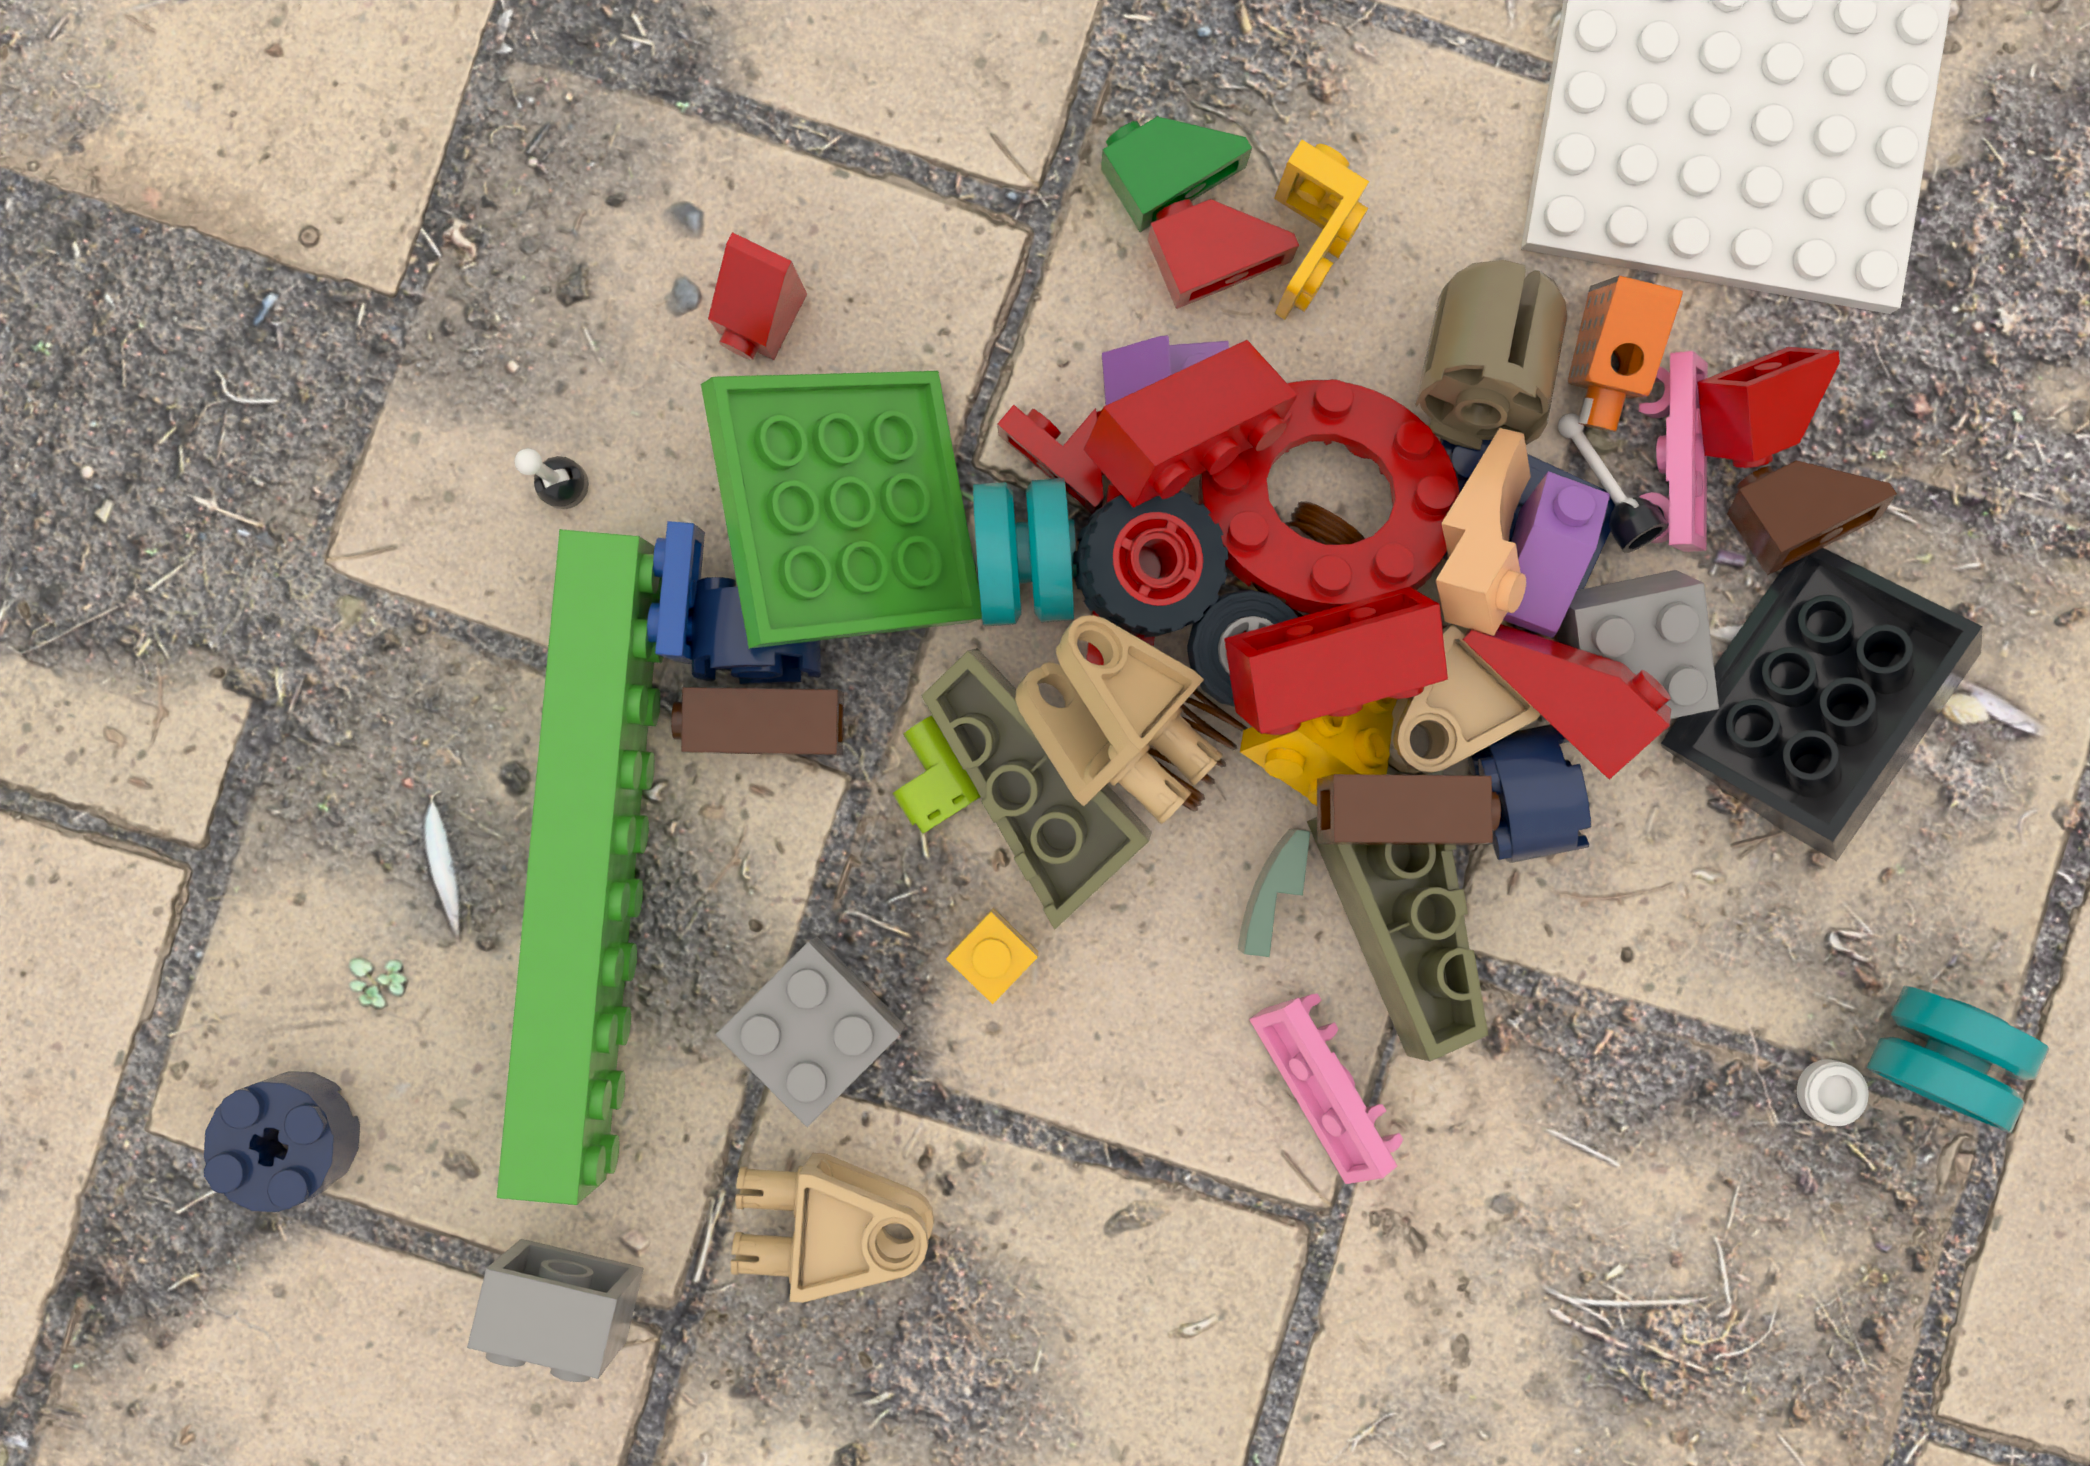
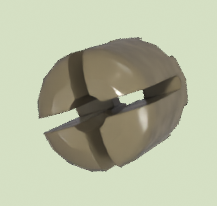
[1415,260,1567,450]

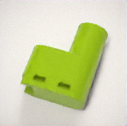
[892,715,981,834]

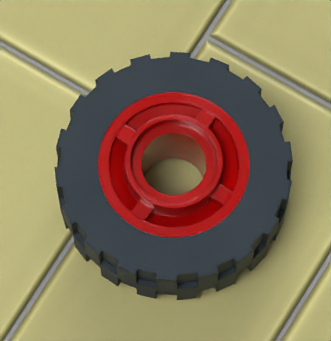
[1073,490,1228,638]

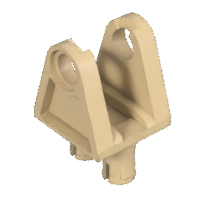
[1015,615,1223,824]
[1388,620,1554,774]
[731,1152,934,1303]

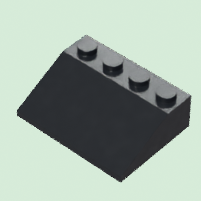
[1661,548,1983,862]

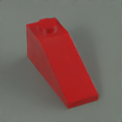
[1462,624,1671,780]

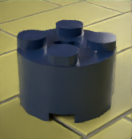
[692,577,821,685]
[1467,724,1591,863]
[204,1071,360,1212]

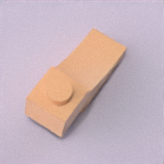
[1436,428,1531,636]

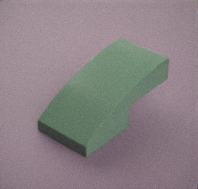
[1238,829,1310,957]

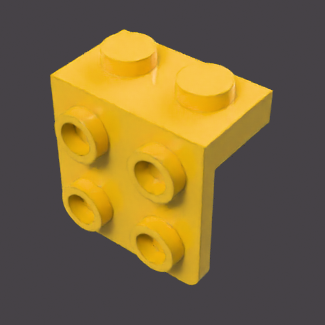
[1274,140,1369,320]
[1240,697,1397,806]

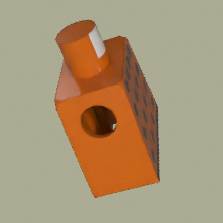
[1568,276,1683,432]

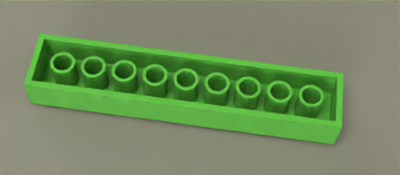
[497,529,664,1205]

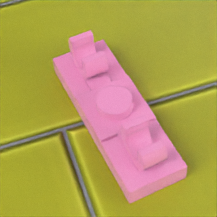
[1639,351,1708,552]
[1249,994,1403,1184]

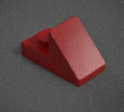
[997,405,1104,514]

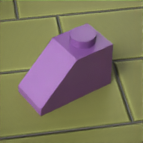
[1503,471,1610,638]

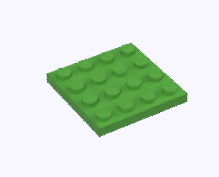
[701,371,982,649]

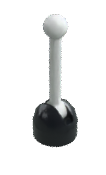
[1558,413,1669,553]
[514,448,589,509]

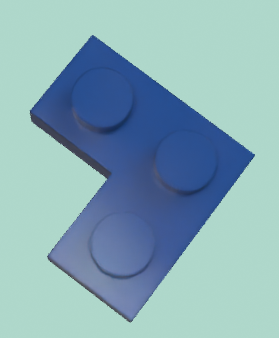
[647,521,705,664]

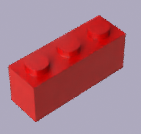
[1083,340,1298,508]
[1224,586,1448,735]

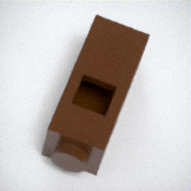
[671,687,844,755]
[1317,774,1501,845]

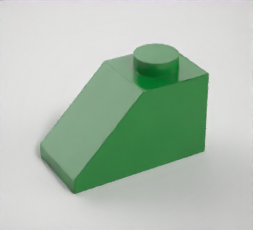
[1101,116,1252,232]

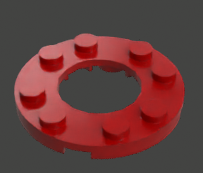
[1198,379,1460,614]

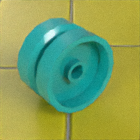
[973,478,1077,627]
[1866,986,2049,1133]

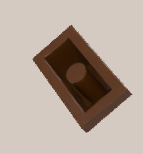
[1727,460,1897,576]

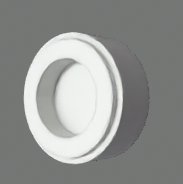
[1797,1059,1869,1126]

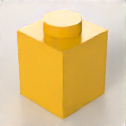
[946,908,1038,1004]

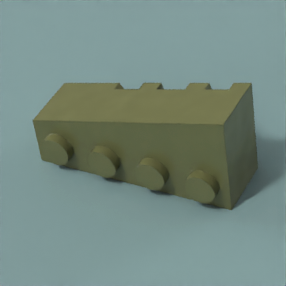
[921,648,1152,930]
[1307,770,1489,1062]

